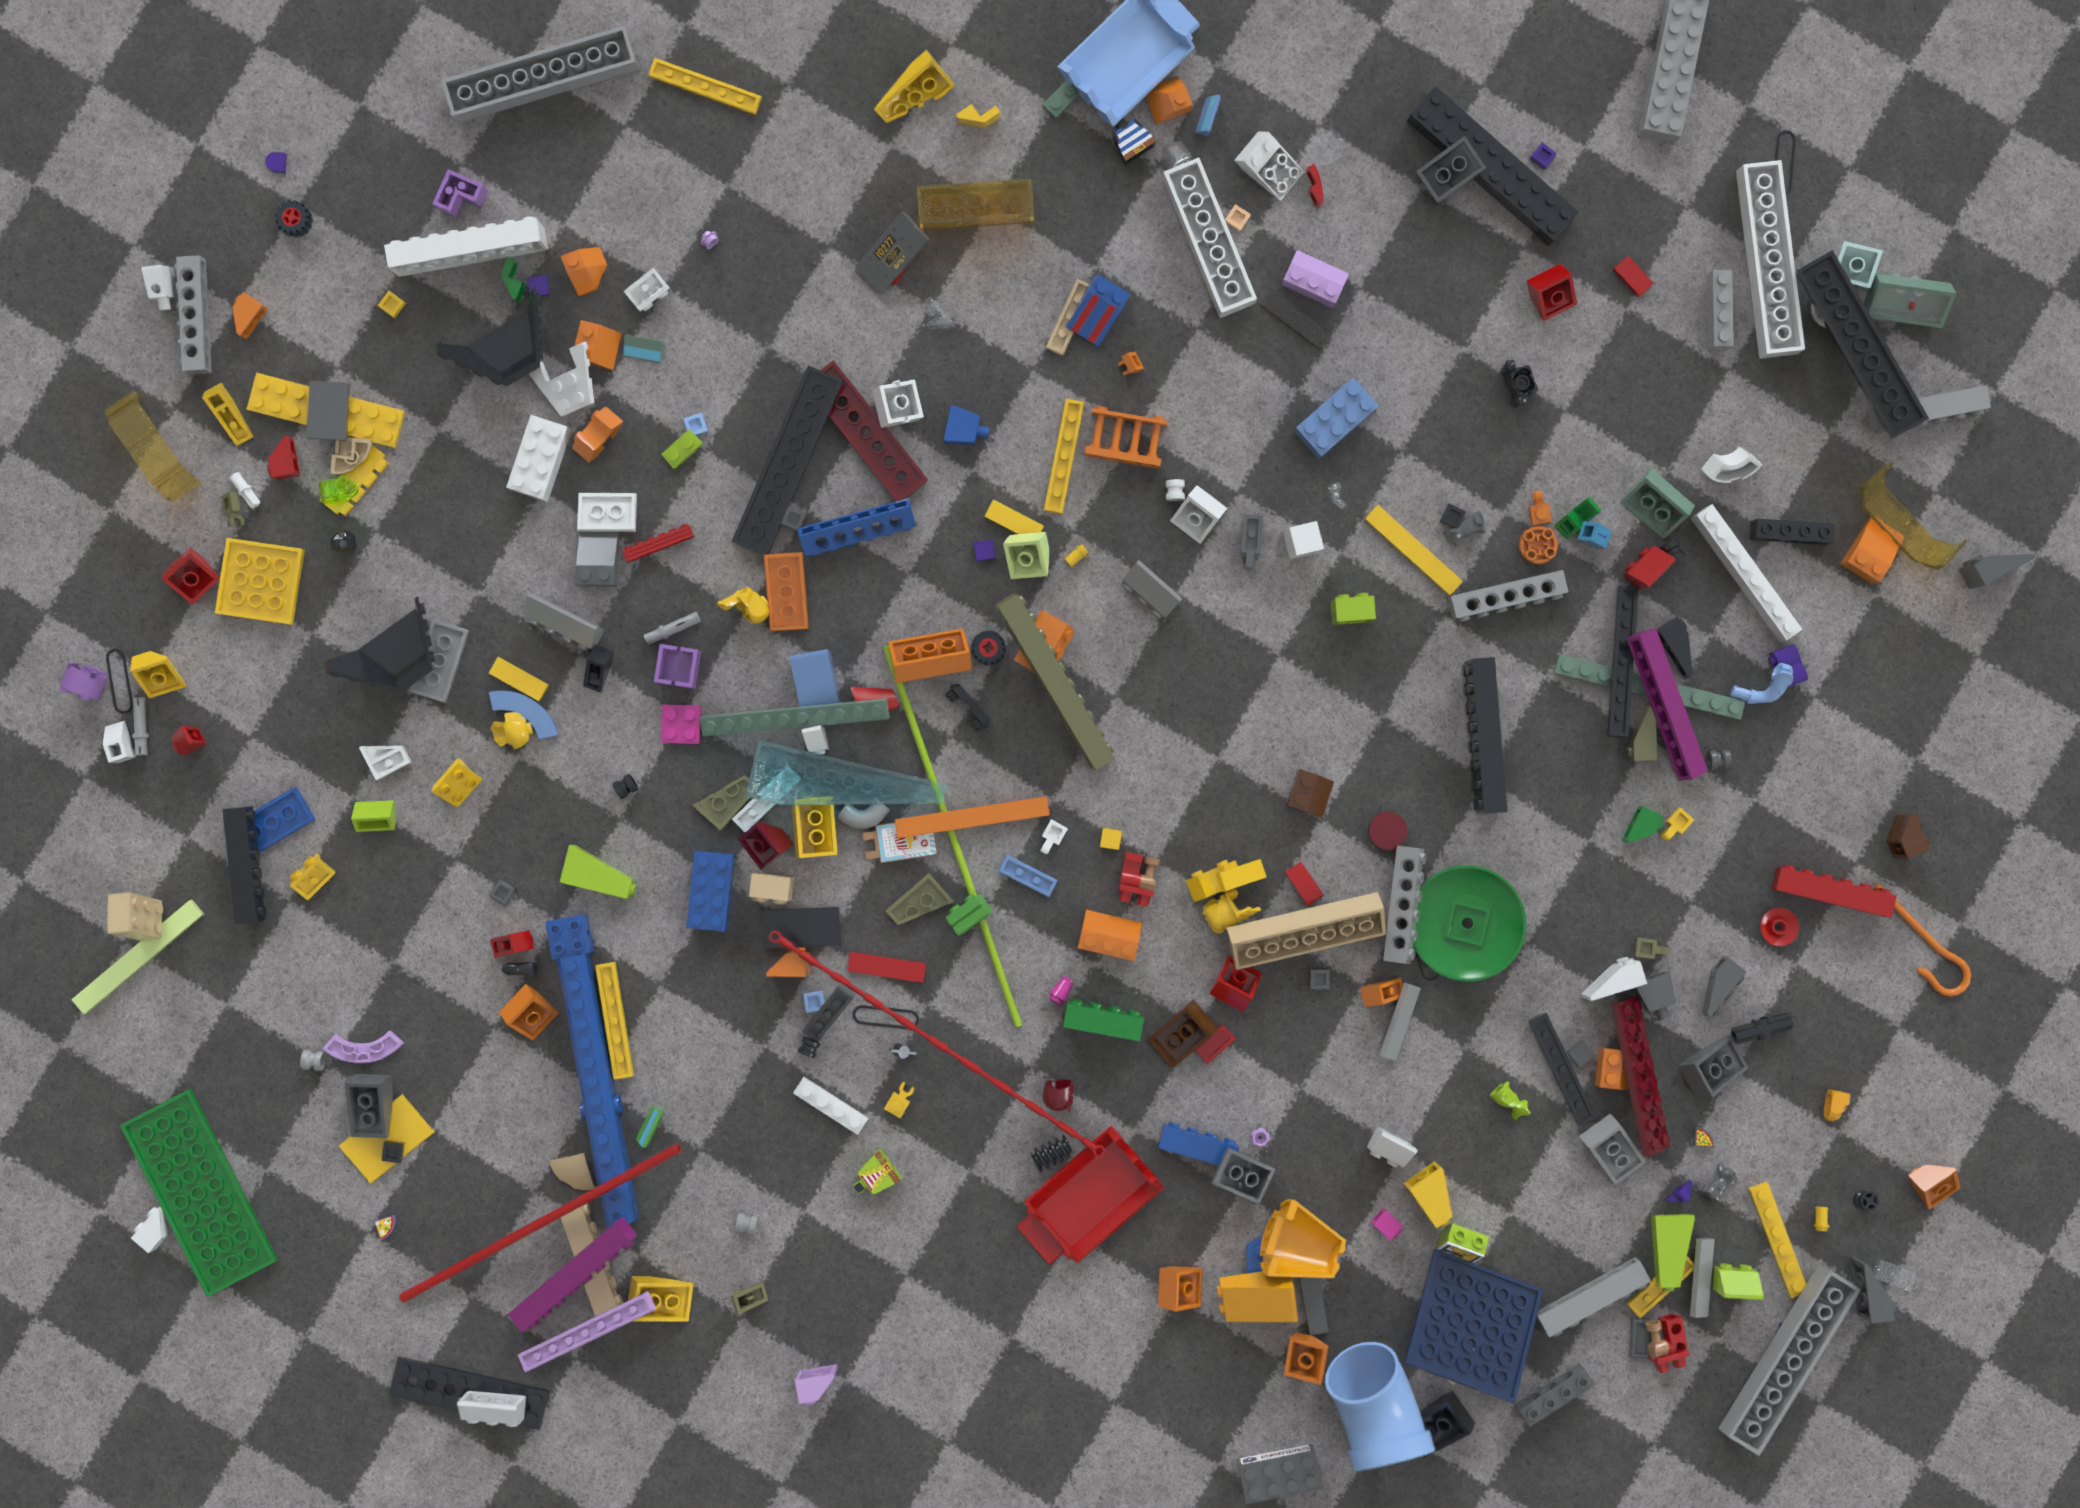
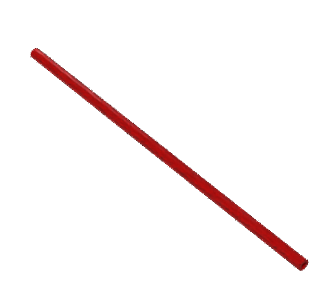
[399,1144,682,1303]

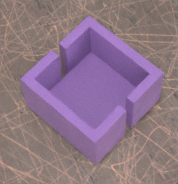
[654,644,702,689]

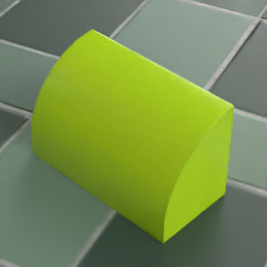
[351,800,396,832]

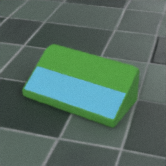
[636,1105,664,1148]

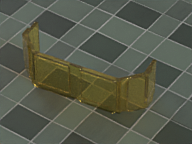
[105,390,202,502]
[1860,462,1968,570]

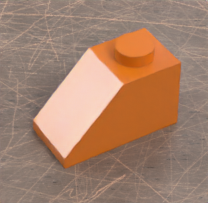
[232,292,268,339]
[1360,978,1403,1007]

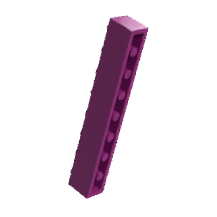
[1627,628,1708,781]
[507,1217,637,1333]

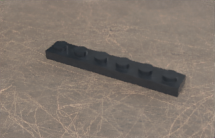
[1528,1012,1596,1126]

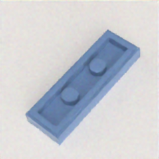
[998,855,1058,897]

